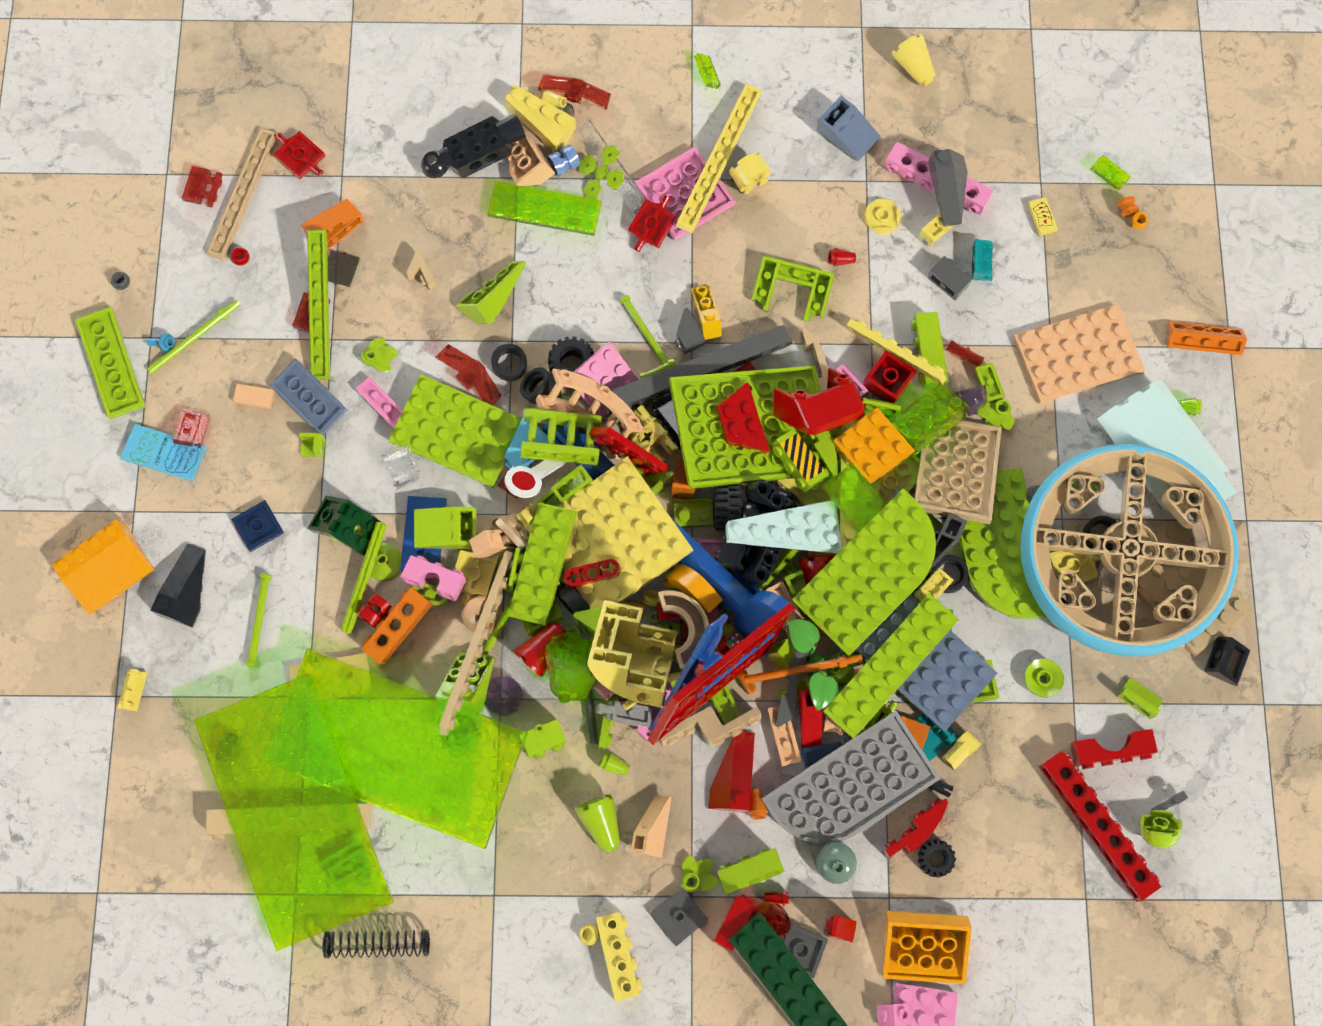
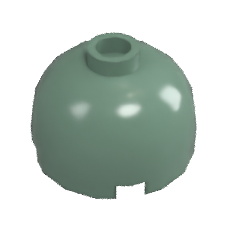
[816,842,857,884]

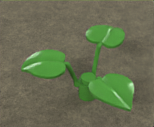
[786,619,865,710]

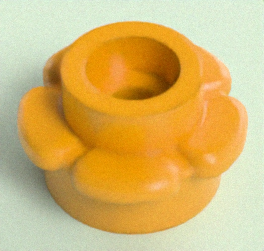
[1130,212,1148,229]

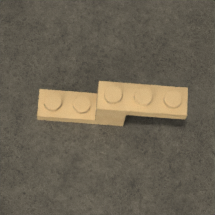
[660,706,761,747]

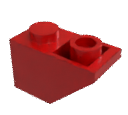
[824,915,857,943]

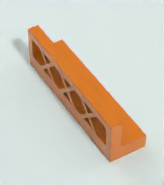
[1167,321,1247,355]

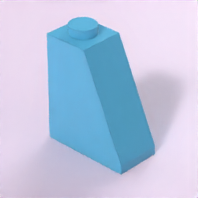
[504,416,548,470]

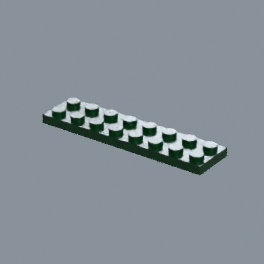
[727,912,848,1026]

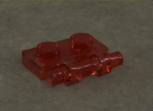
[182,166,223,208]

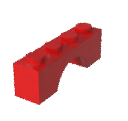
[1070,729,1158,770]

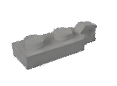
[596,700,653,728]

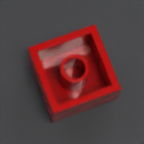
[863,350,917,404]

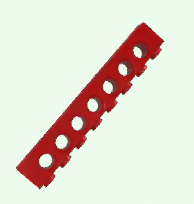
[1039,751,1161,902]

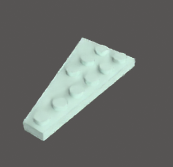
[726,500,842,554]

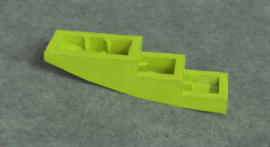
[534,465,593,509]

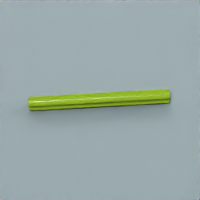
[341,522,387,634]

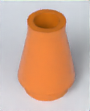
[748,789,768,820]

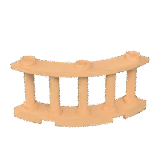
[535,369,644,459]

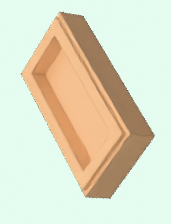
[233,384,275,409]

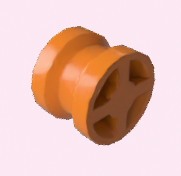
[1117,196,1139,218]

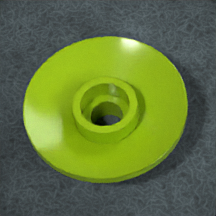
[371,543,402,581]
[1024,659,1064,698]

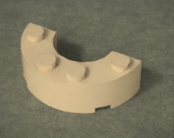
[657,591,709,670]

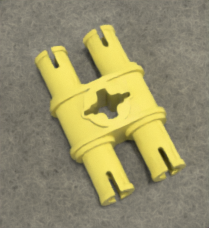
[621,405,679,463]

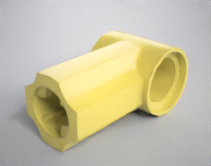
[941,730,982,770]

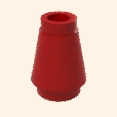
[828,248,856,266]

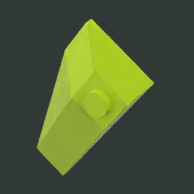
[456,261,526,325]

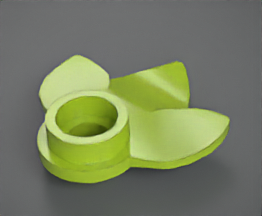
[361,338,398,372]
[977,399,1014,431]
[681,855,719,892]

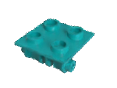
[915,714,959,761]

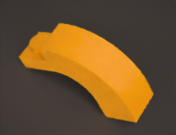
[663,564,722,613]

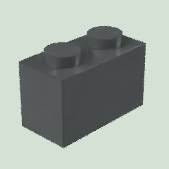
[927,256,973,301]

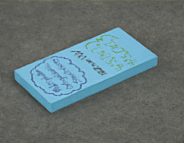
[120,424,207,482]

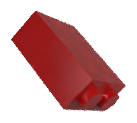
[712,894,756,952]

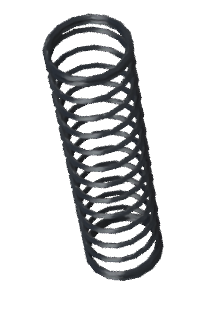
[322,929,430,958]

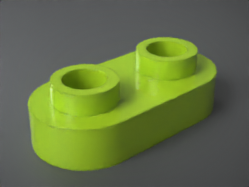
[411,583,449,607]

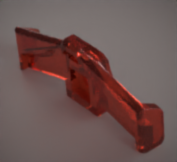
[538,74,611,110]
[435,344,502,406]

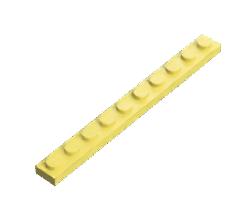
[676,84,762,234]

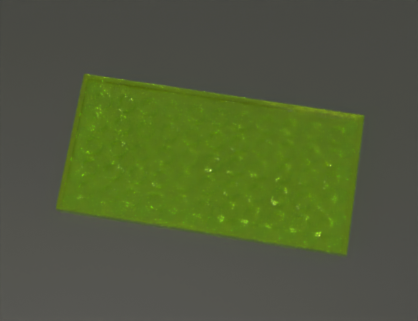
[265,649,528,849]
[194,674,394,952]

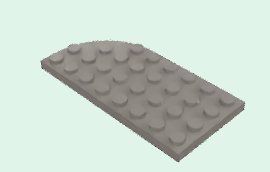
[761,710,941,844]

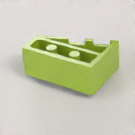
[716,848,785,896]

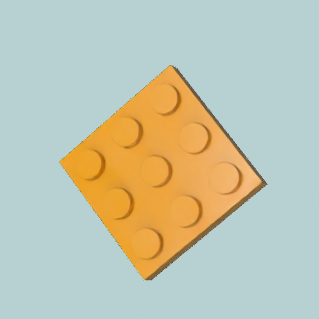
[833,407,915,487]

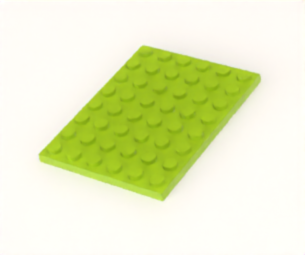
[669,365,820,489]

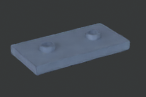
[270,358,348,436]

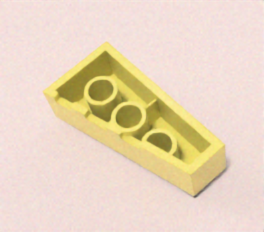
[505,84,576,153]

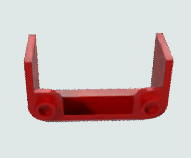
[773,368,865,435]

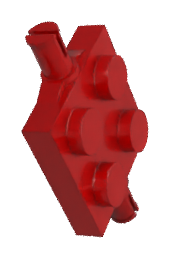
[274,130,326,180]
[628,194,677,252]

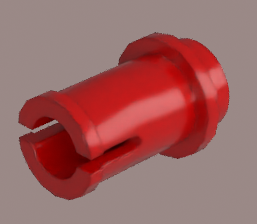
[764,890,789,906]

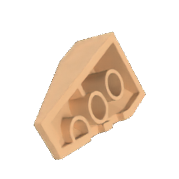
[507,118,555,186]

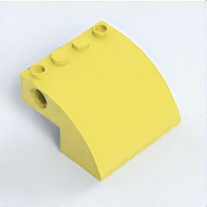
[587,600,678,708]

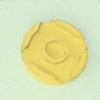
[864,198,901,234]

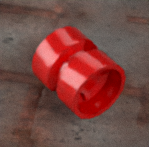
[357,592,392,629]

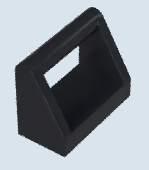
[1204,636,1250,686]

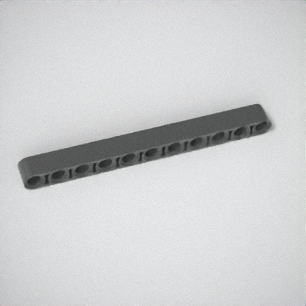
[604,325,793,415]

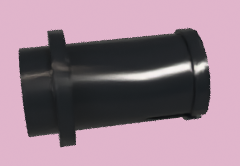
[928,780,954,798]

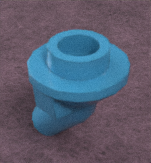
[147,333,175,352]

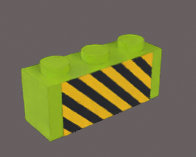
[771,428,828,493]

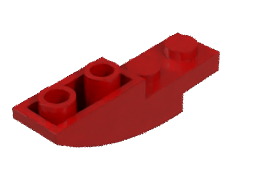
[883,798,948,859]

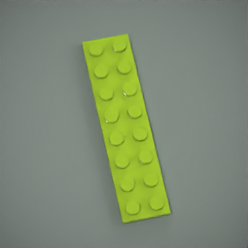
[823,593,959,739]

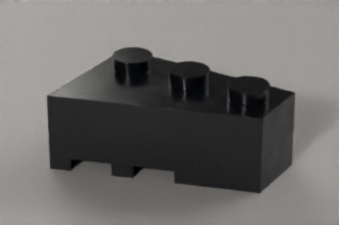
[651,392,682,452]

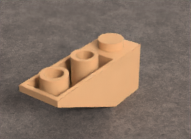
[469,530,525,558]
[631,795,672,858]

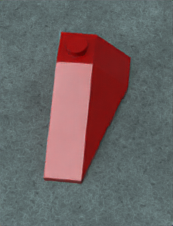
[708,732,755,813]

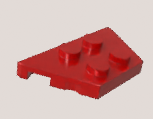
[716,383,770,454]

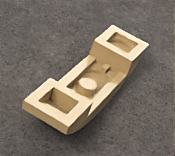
[800,327,828,392]

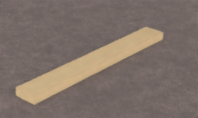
[206,128,278,261]

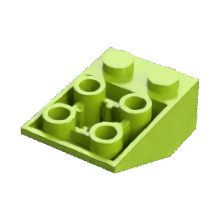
[414,506,477,550]
[435,652,495,717]

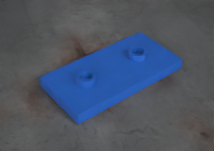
[400,496,447,572]

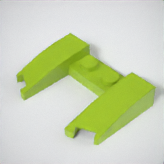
[752,256,835,322]

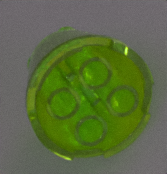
[545,633,596,703]

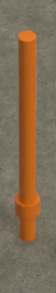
[744,654,863,684]

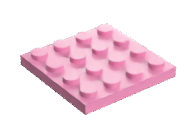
[635,147,735,241]

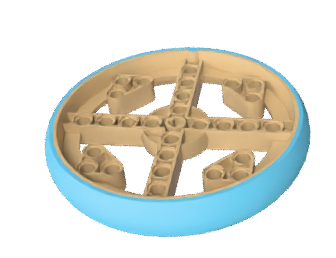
[1020,444,1239,656]

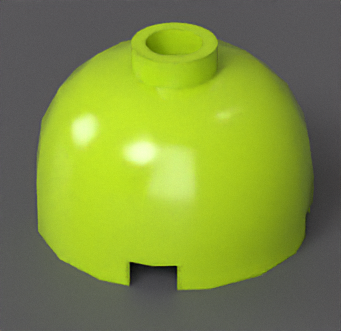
[1140,810,1182,849]

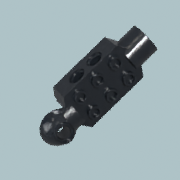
[421,113,527,179]

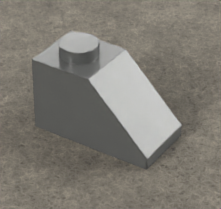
[675,307,705,354]

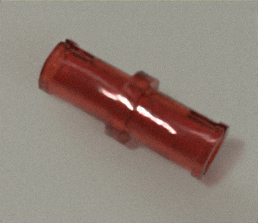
[946,340,985,367]

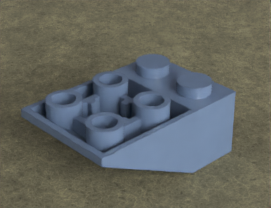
[816,96,880,161]

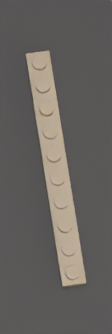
[439,551,513,736]

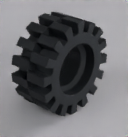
[917,839,956,878]

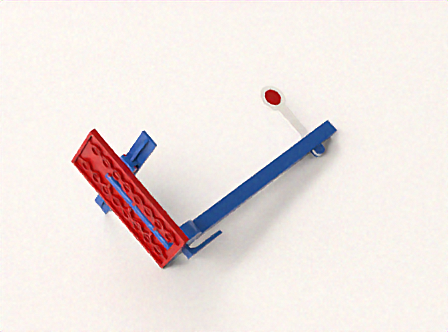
[505,424,795,746]

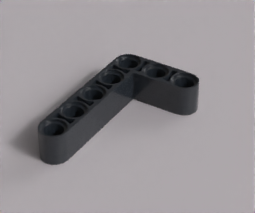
[744,480,798,586]

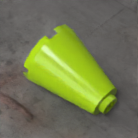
[575,793,620,853]

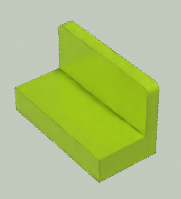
[1117,678,1163,719]

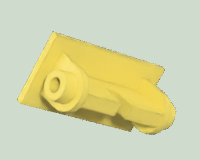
[118,669,147,712]

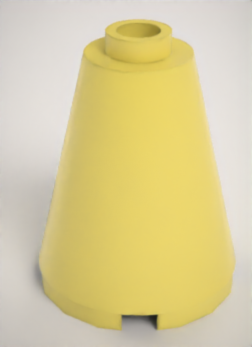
[891,34,936,86]

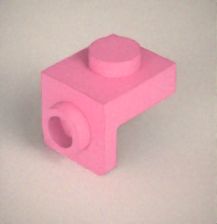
[877,1004,910,1026]

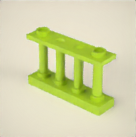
[520,408,602,465]

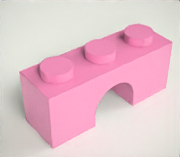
[401,555,467,602]

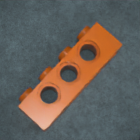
[361,587,433,665]

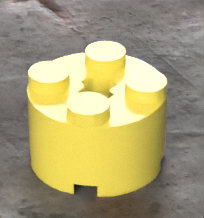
[729,152,771,194]

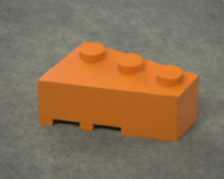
[301,199,364,250]

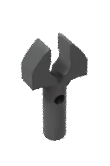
[1151,791,1188,811]

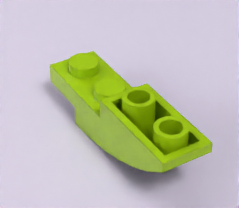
[805,430,838,483]

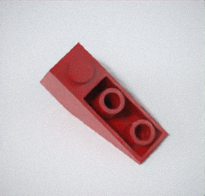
[798,689,823,749]

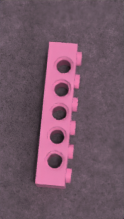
[884,142,994,215]

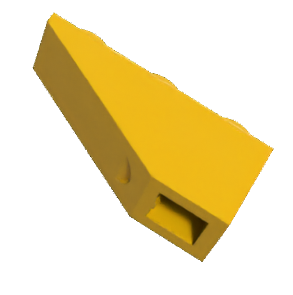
[691,285,722,340]

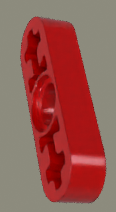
[564,559,621,587]

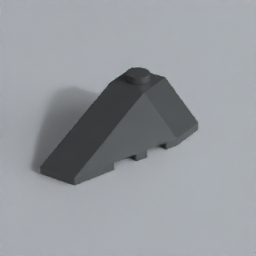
[928,149,968,227]

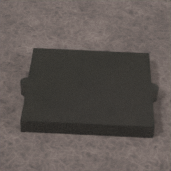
[328,250,360,287]

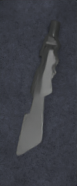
[775,648,809,727]

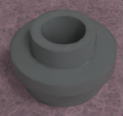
[111,272,130,290]

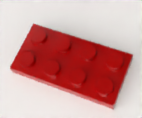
[589,427,669,474]

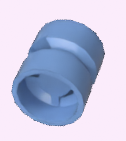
[547,144,581,177]

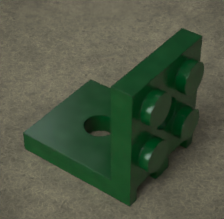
[307,495,383,556]

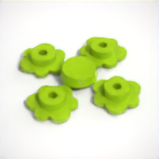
[579,145,624,199]

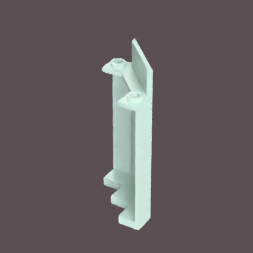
[1098,379,1237,519]

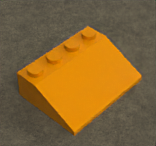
[51,519,155,615]
[883,910,972,984]

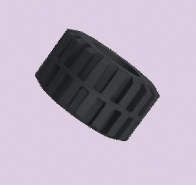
[548,336,594,388]
[713,483,742,531]

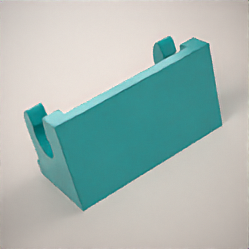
[972,239,993,281]

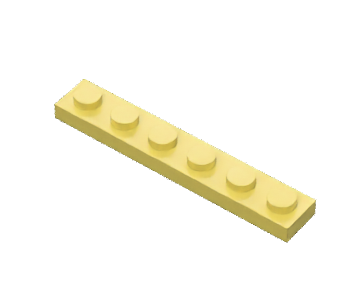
[847,319,946,385]

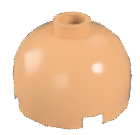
[462,596,498,634]

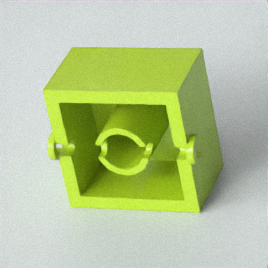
[520,719,567,760]

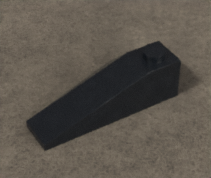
[150,544,206,628]

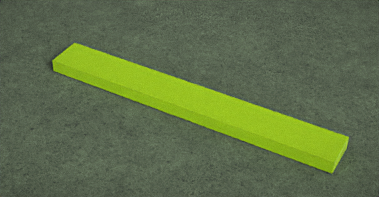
[307,230,331,380]

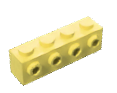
[596,912,643,1002]

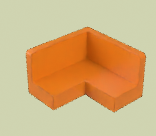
[671,461,695,499]

